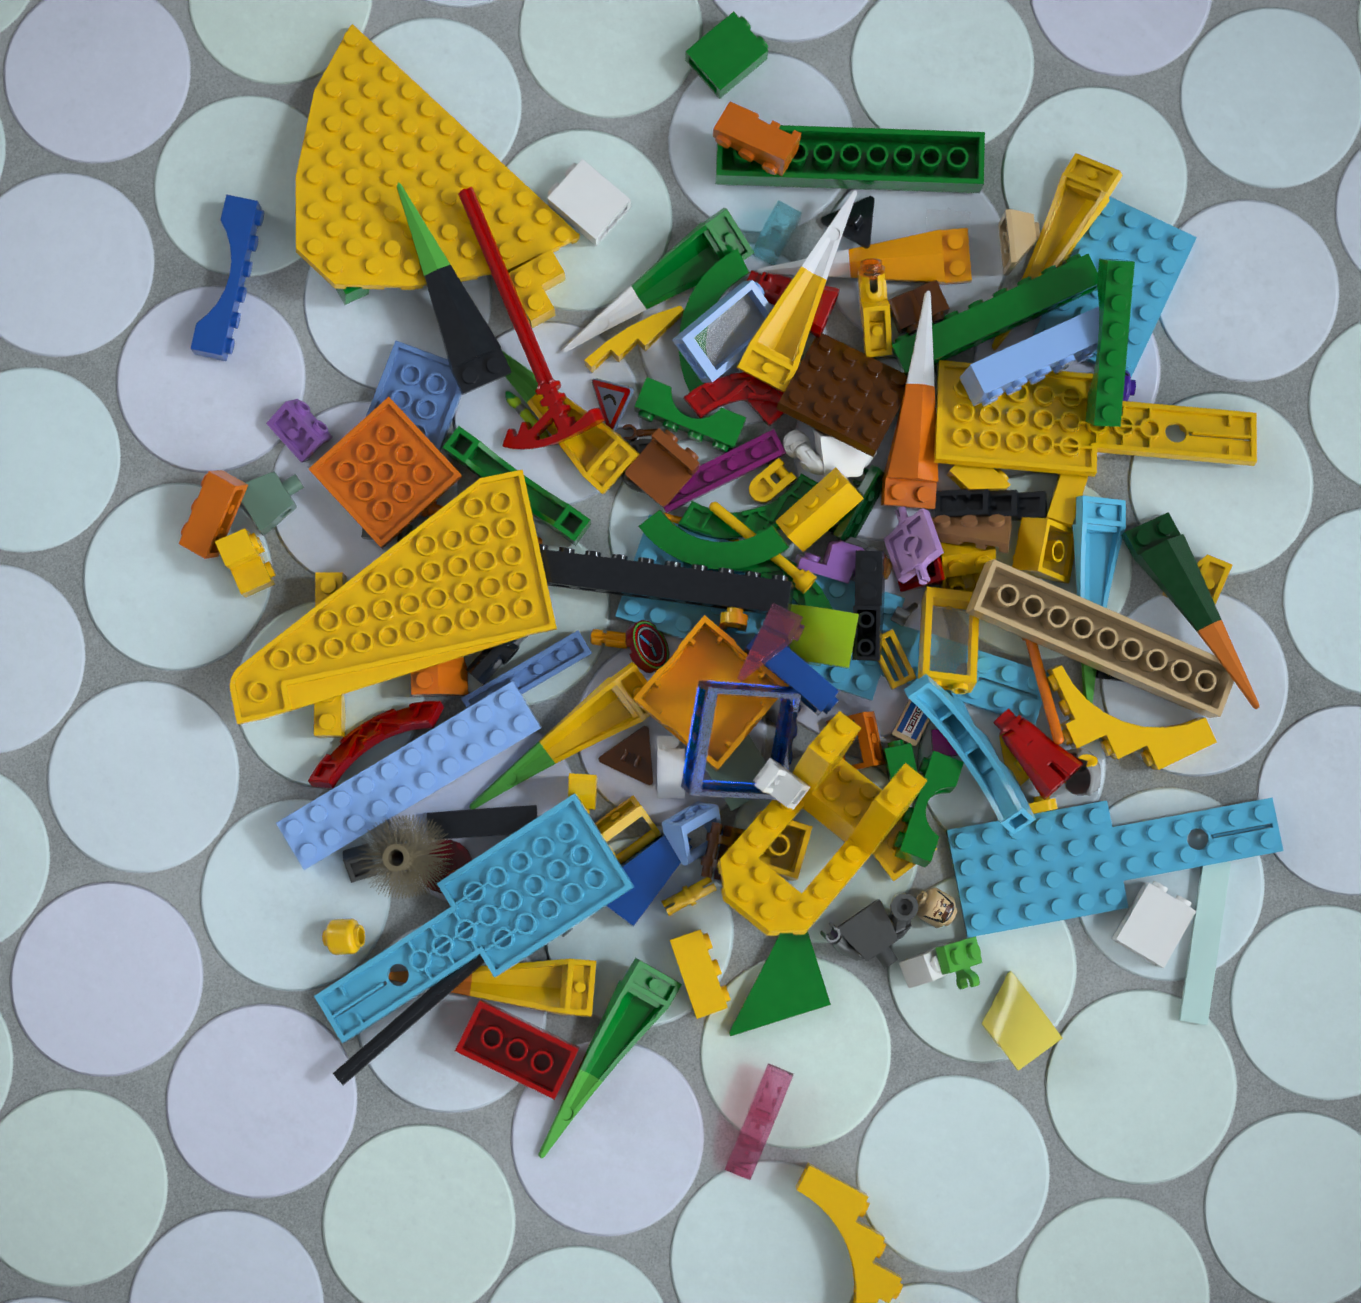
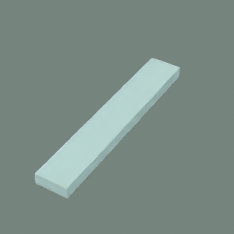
[1179,862,1231,1025]

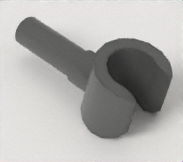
[891,602,918,626]

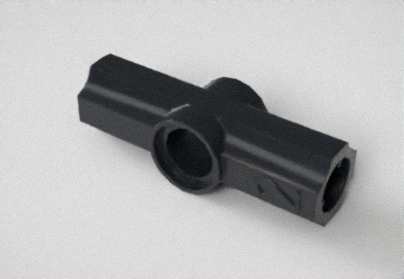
[466,636,528,685]

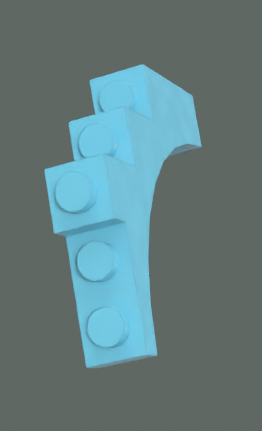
[904,674,1036,834]

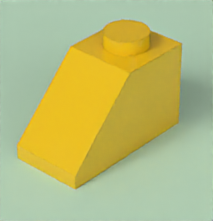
[568,773,598,813]

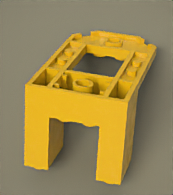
[717,711,928,936]

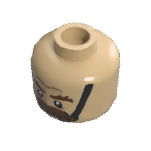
[916,887,957,928]

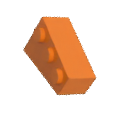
[713,102,801,176]

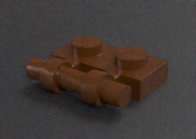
[700,822,745,881]

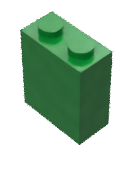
[685,11,768,99]

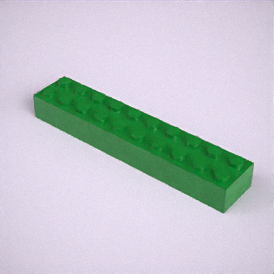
[715,125,985,193]

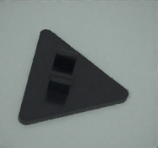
[821,196,875,249]

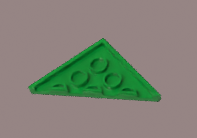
[729,931,831,1036]

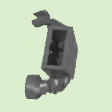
[820,893,919,969]

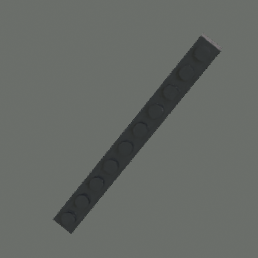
[539,544,794,618]

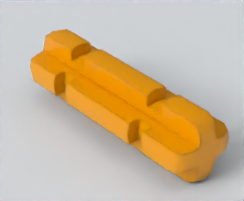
[590,629,630,649]

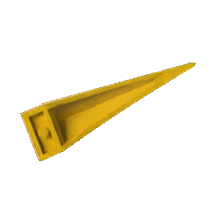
[992,153,1123,351]

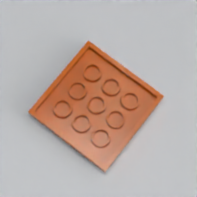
[309,397,462,549]

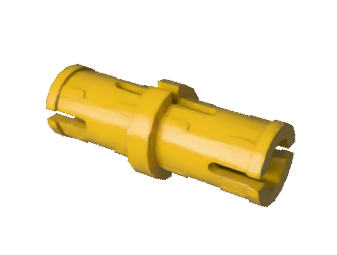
[661,877,717,916]

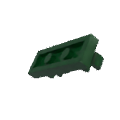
[829,465,884,541]

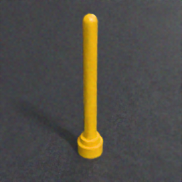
[709,502,817,594]

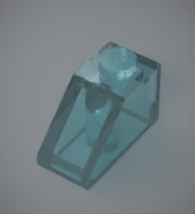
[752,200,802,266]

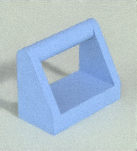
[661,801,723,866]

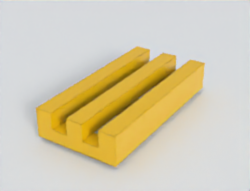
[877,629,917,690]

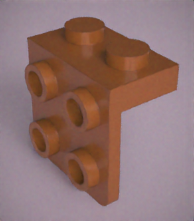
[625,428,700,507]

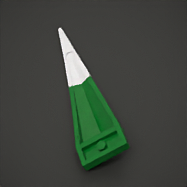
[561,208,754,352]

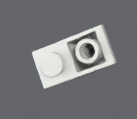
[899,941,955,988]

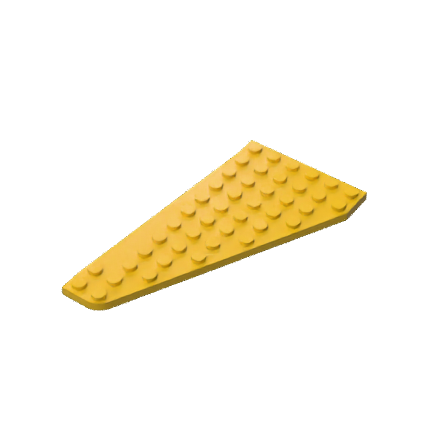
[230,469,557,725]

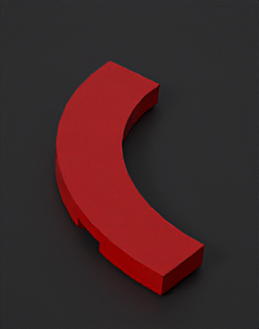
[683,372,784,419]
[308,701,444,789]

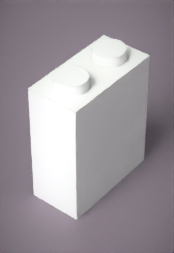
[547,159,631,246]
[1111,881,1196,968]

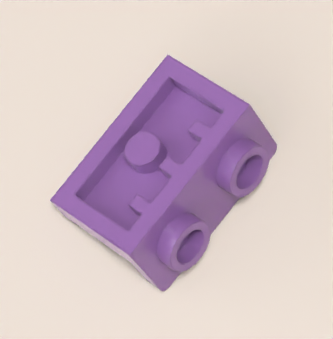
[266,399,333,463]

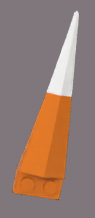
[881,291,939,510]

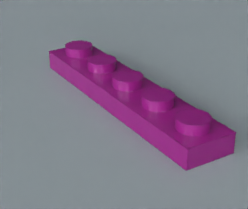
[663,429,786,514]

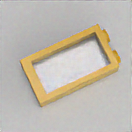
[917,586,979,694]

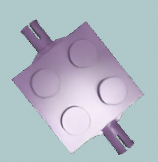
[884,507,944,585]

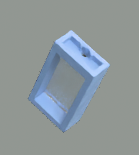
[672,280,774,383]

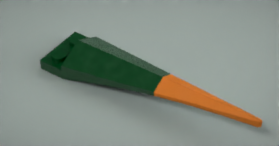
[1121,512,1259,709]

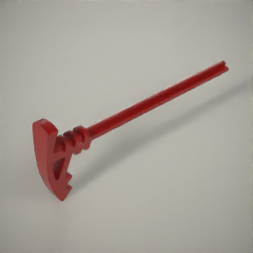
[458,187,605,449]

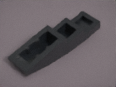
[935,489,1047,521]
[427,805,537,840]

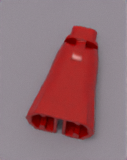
[747,270,840,338]
[993,708,1084,800]

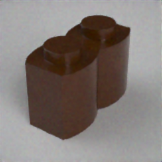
[888,280,950,335]

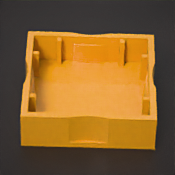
[633,615,789,772]

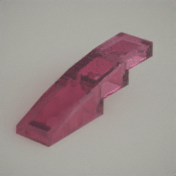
[725,1063,794,1180]

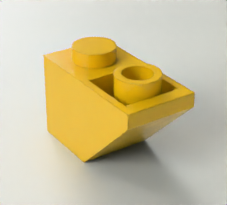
[947,465,1011,491]

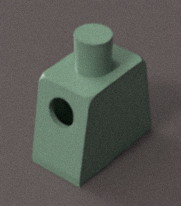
[242,472,304,535]

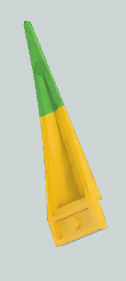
[502,351,639,494]
[469,662,650,809]

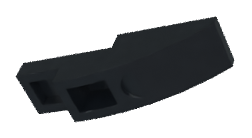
[852,550,885,661]

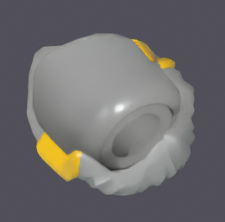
[1065,748,1101,796]

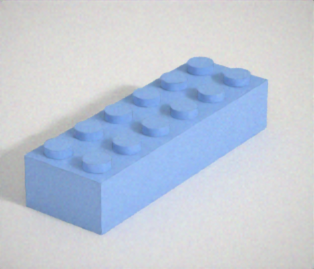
[959,306,1099,406]

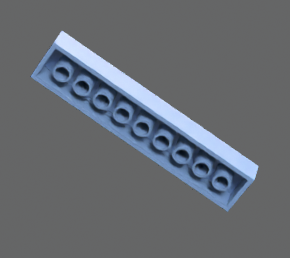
[276,681,542,870]

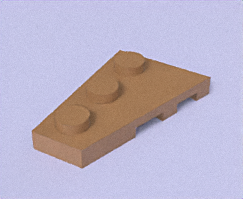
[931,514,1012,553]

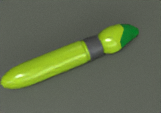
[505,391,550,439]

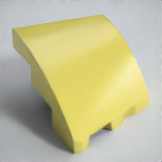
[981,971,1063,1071]

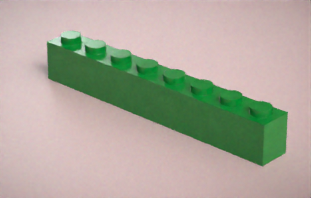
[892,254,1098,376]

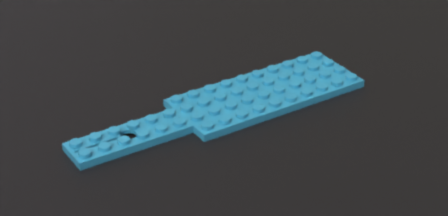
[615,515,1049,725]

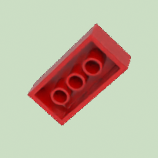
[455,999,580,1100]

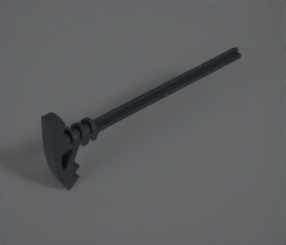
[333,928,573,1086]

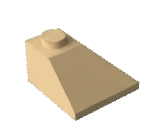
[998,209,1040,276]

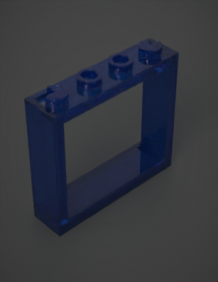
[681,680,802,800]

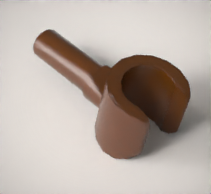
[622,424,657,442]

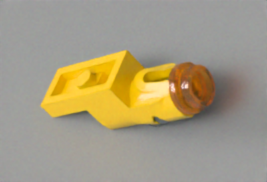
[858,258,892,357]

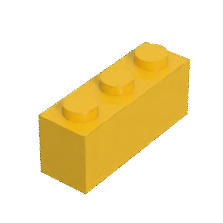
[775,467,864,552]
[670,929,731,1019]

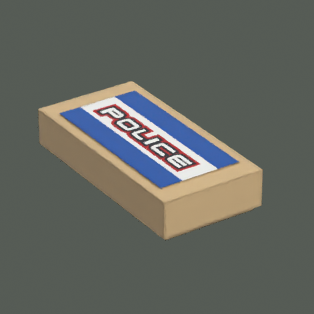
[891,699,930,747]

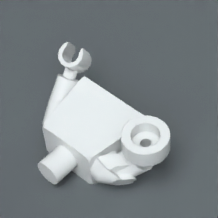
[782,429,877,479]

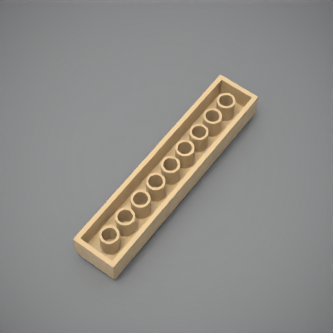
[965,559,1234,718]

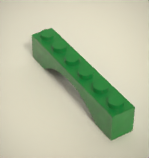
[1085,258,1135,427]
[443,426,591,546]

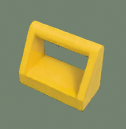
[595,795,662,864]

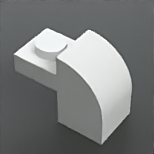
[657,736,685,798]
[753,758,810,809]

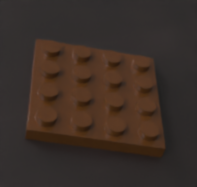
[776,332,908,457]

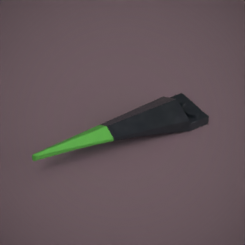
[397,182,512,395]

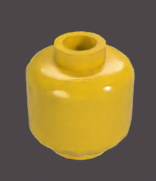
[322,918,365,955]

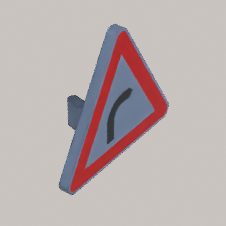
[592,378,634,431]

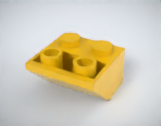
[940,542,996,592]

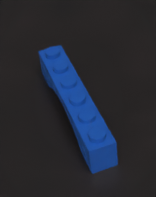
[190,194,264,361]

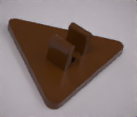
[599,726,653,785]

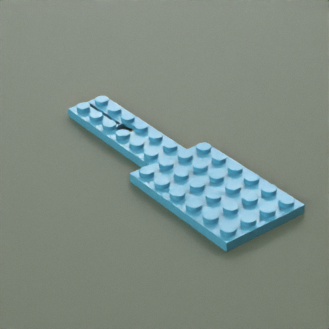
[314,793,634,1043]
[946,797,1284,938]

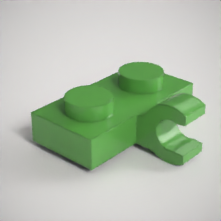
[935,936,983,990]

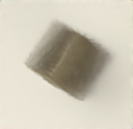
[357,814,454,900]

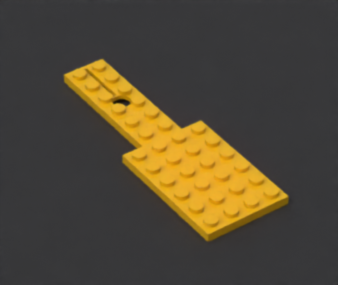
[934,360,1257,477]

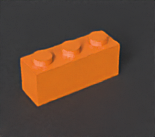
[179,470,248,559]

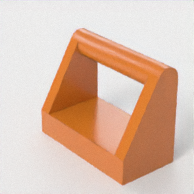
[826,711,885,770]

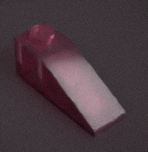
[736,603,805,683]

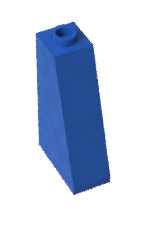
[606,835,693,926]

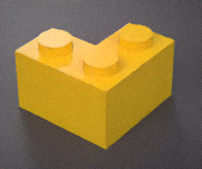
[509,249,566,328]
[215,528,276,598]

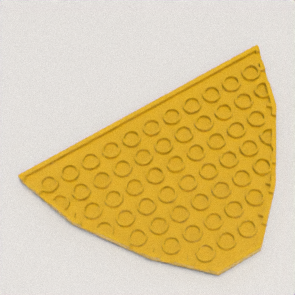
[296,24,580,290]

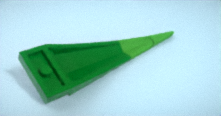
[539,958,682,1159]

